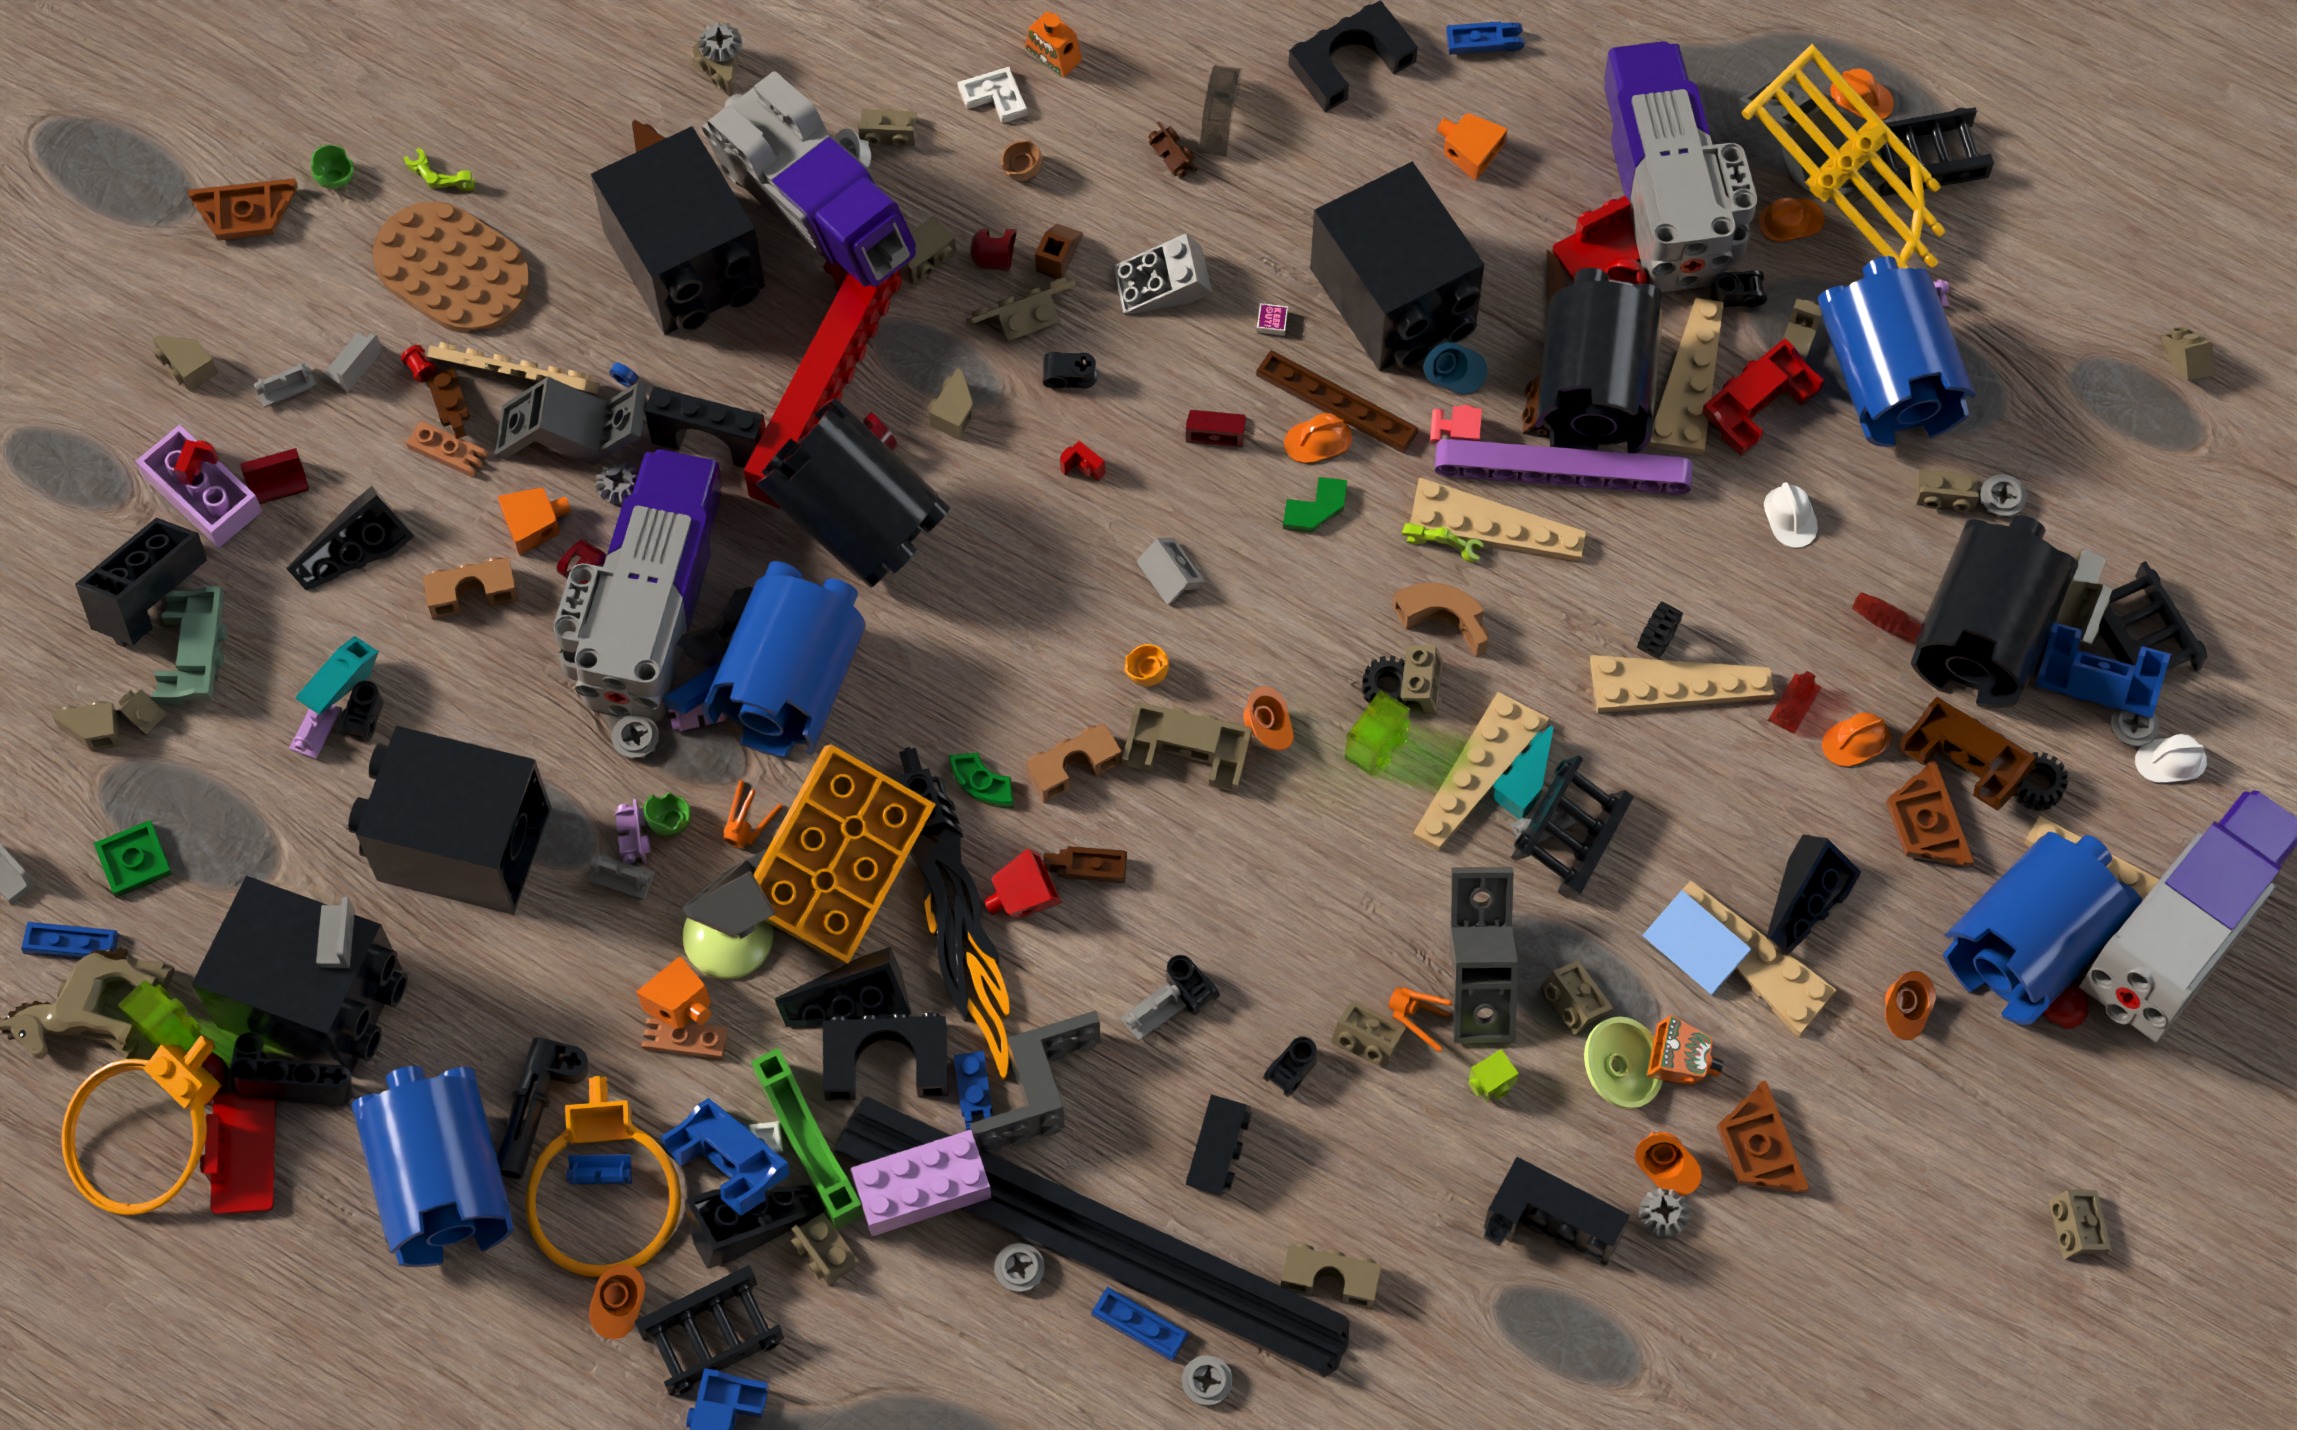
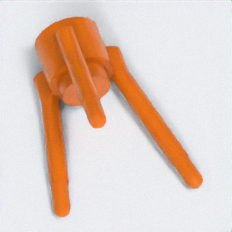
[722,780,783,849]
[1388,987,1452,1052]

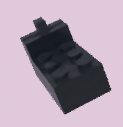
[75,517,207,648]
[1484,1157,1630,1265]

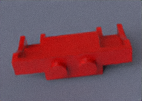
[1702,338,1824,456]

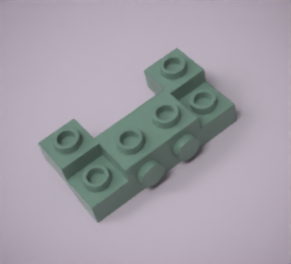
[151,586,227,705]

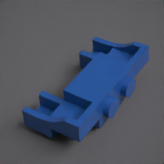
[2036,623,2171,718]
[661,1098,789,1216]
[686,1368,769,1430]

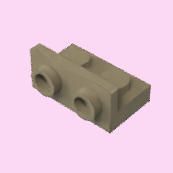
[858,109,918,147]
[1916,469,1979,512]
[1400,645,1443,714]
[1540,961,1613,1035]
[1331,1001,1407,1069]
[2049,1190,2112,1259]
[790,1212,859,1286]

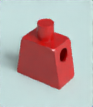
[984,848,1062,919]

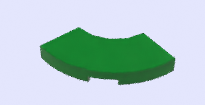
[949,752,1014,808]

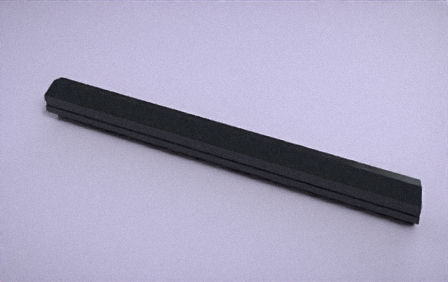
[834,1097,1350,1378]

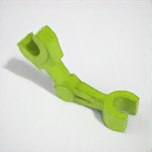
[404,148,475,191]
[1401,523,1483,563]

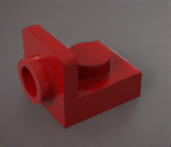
[174,439,219,486]
[1060,441,1106,481]

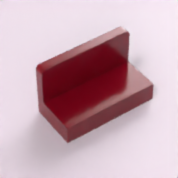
[1186,410,1246,448]
[240,448,309,504]

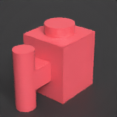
[1430,405,1482,444]

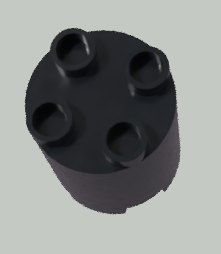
[1535,268,1663,453]
[755,397,950,588]
[1911,515,2078,708]

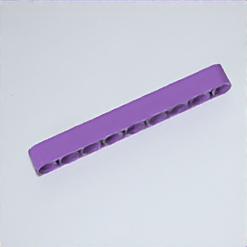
[1434,439,1692,495]

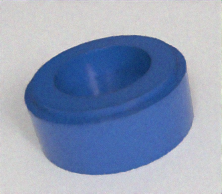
[609,362,639,387]

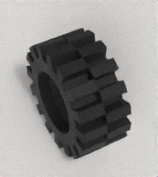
[1637,601,1683,659]
[1362,656,1410,714]
[2013,752,2068,811]

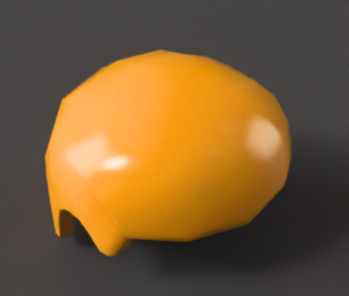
[1124,644,1169,688]

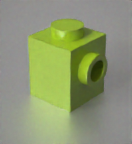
[1468,1049,1519,1103]

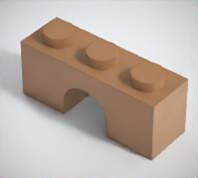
[422,557,519,619]
[1026,723,1122,803]

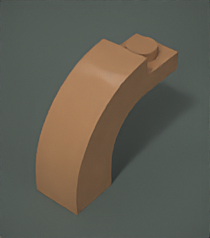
[1392,583,1490,656]

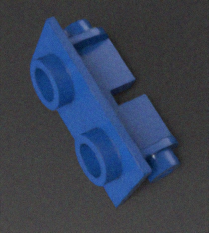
[566,1154,632,1185]

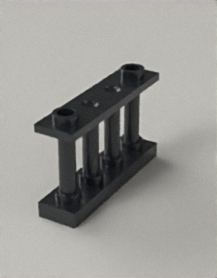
[1878,107,1994,197]
[2099,561,2208,671]
[1511,756,1634,899]
[634,1265,784,1395]

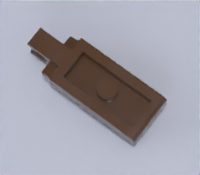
[426,369,470,439]
[1043,846,1127,883]

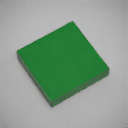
[94,820,173,898]

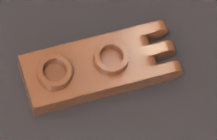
[406,421,489,477]
[641,1018,728,1060]

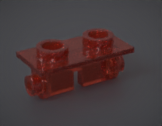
[1768,671,1822,734]

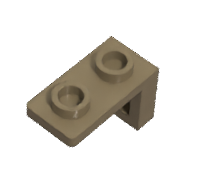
[1783,298,1822,361]

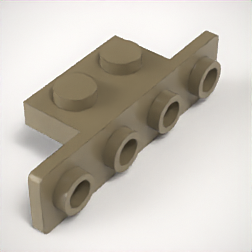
[966,277,1076,341]
[2039,549,2112,660]

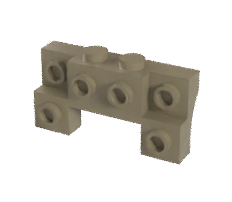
[1122,701,1252,793]

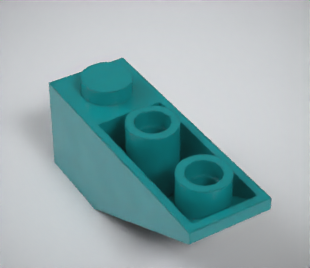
[296,636,379,715]
[1493,726,1554,819]

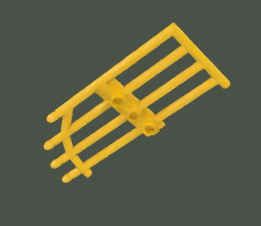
[1741,44,1946,269]

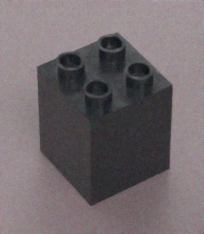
[590,126,765,335]
[1310,161,1484,371]
[348,726,552,915]
[192,875,408,1074]

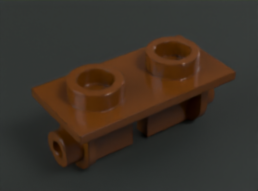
[1148,121,1198,178]
[1522,374,1549,435]

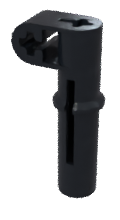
[497,1037,588,1179]

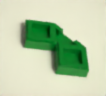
[1283,477,1347,532]

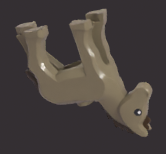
[0,948,175,1059]

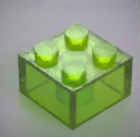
[1345,690,1411,777]
[118,980,202,1052]

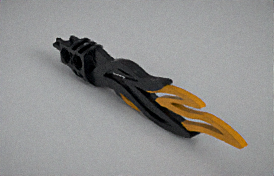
[899,747,1010,1080]

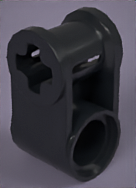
[1710,270,1767,307]
[1042,352,1098,389]
[338,680,383,741]
[1166,955,1220,1015]
[1263,1036,1317,1097]

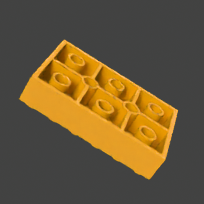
[753,744,936,964]

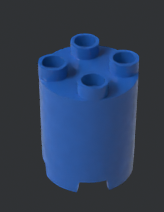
[1817,256,1976,447]
[702,561,866,758]
[1943,832,2143,1025]
[351,1066,514,1267]

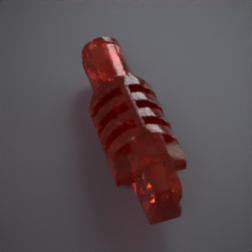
[1852,592,1921,643]

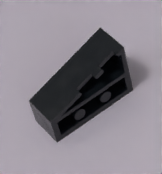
[1185,1094,1252,1195]

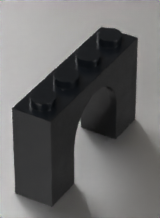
[1288,0,1418,112]
[644,386,766,468]
[823,1013,949,1101]

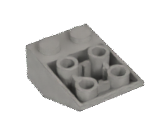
[1113,233,1213,315]

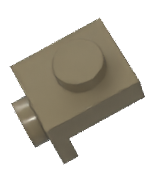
[116,689,167,735]

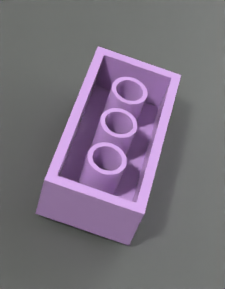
[136,424,262,549]
[851,1130,991,1236]

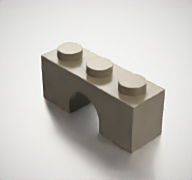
[1281,1243,1382,1310]

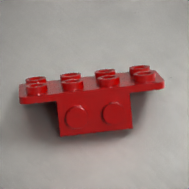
[1552,196,1641,282]
[200,1094,276,1215]

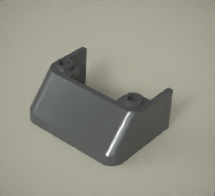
[682,848,776,939]

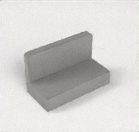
[323,332,382,393]
[1137,538,1205,604]
[0,843,35,905]
[316,897,355,968]

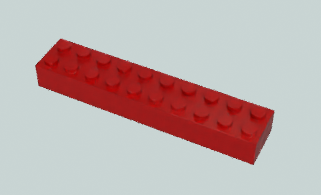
[744,269,902,509]

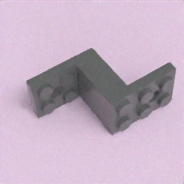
[1739,70,1886,208]
[494,377,647,465]
[1449,867,1518,1043]
[970,1010,1101,1154]

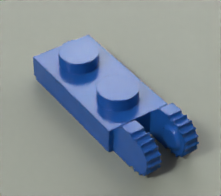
[1446,21,1525,55]
[953,1051,992,1131]

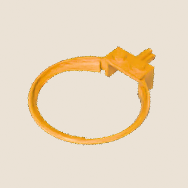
[62,1035,222,1215]
[525,1076,681,1277]

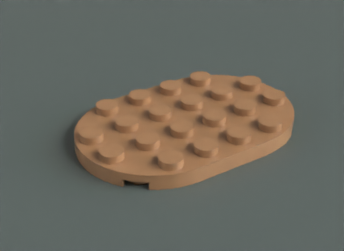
[373,202,530,333]

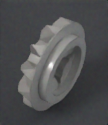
[698,21,742,62]
[596,461,639,504]
[1980,474,2027,518]
[2110,708,2159,748]
[611,714,659,760]
[1639,1187,1689,1237]
[994,1243,1045,1293]
[1182,1355,1232,1406]

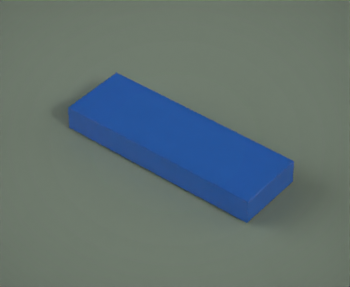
[663,659,723,714]
[21,922,119,959]
[1091,1287,1189,1362]

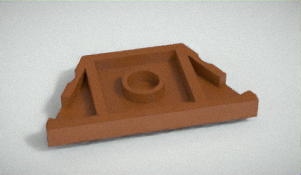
[188,178,298,241]
[1886,760,1974,868]
[1717,1080,1809,1194]

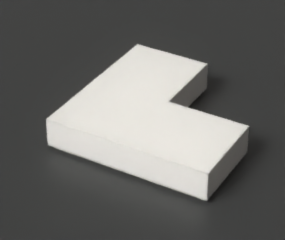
[957,66,1028,123]

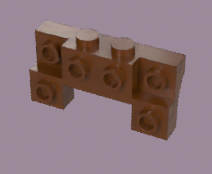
[1899,697,2036,811]

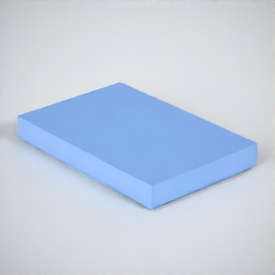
[1642,890,1752,996]

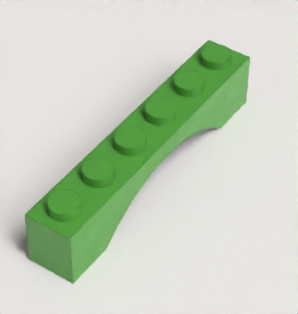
[751,1048,864,1230]

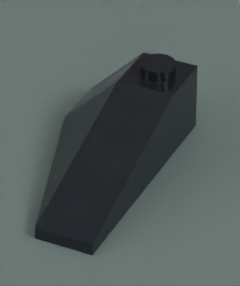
[286,486,414,590]
[1766,834,1861,956]
[775,947,911,1027]
[685,1185,824,1269]

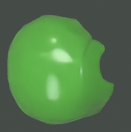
[311,144,354,190]
[644,792,692,836]

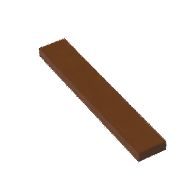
[1256,350,1419,454]

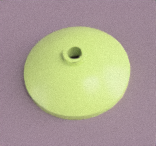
[683,917,774,979]
[1584,1017,1663,1109]

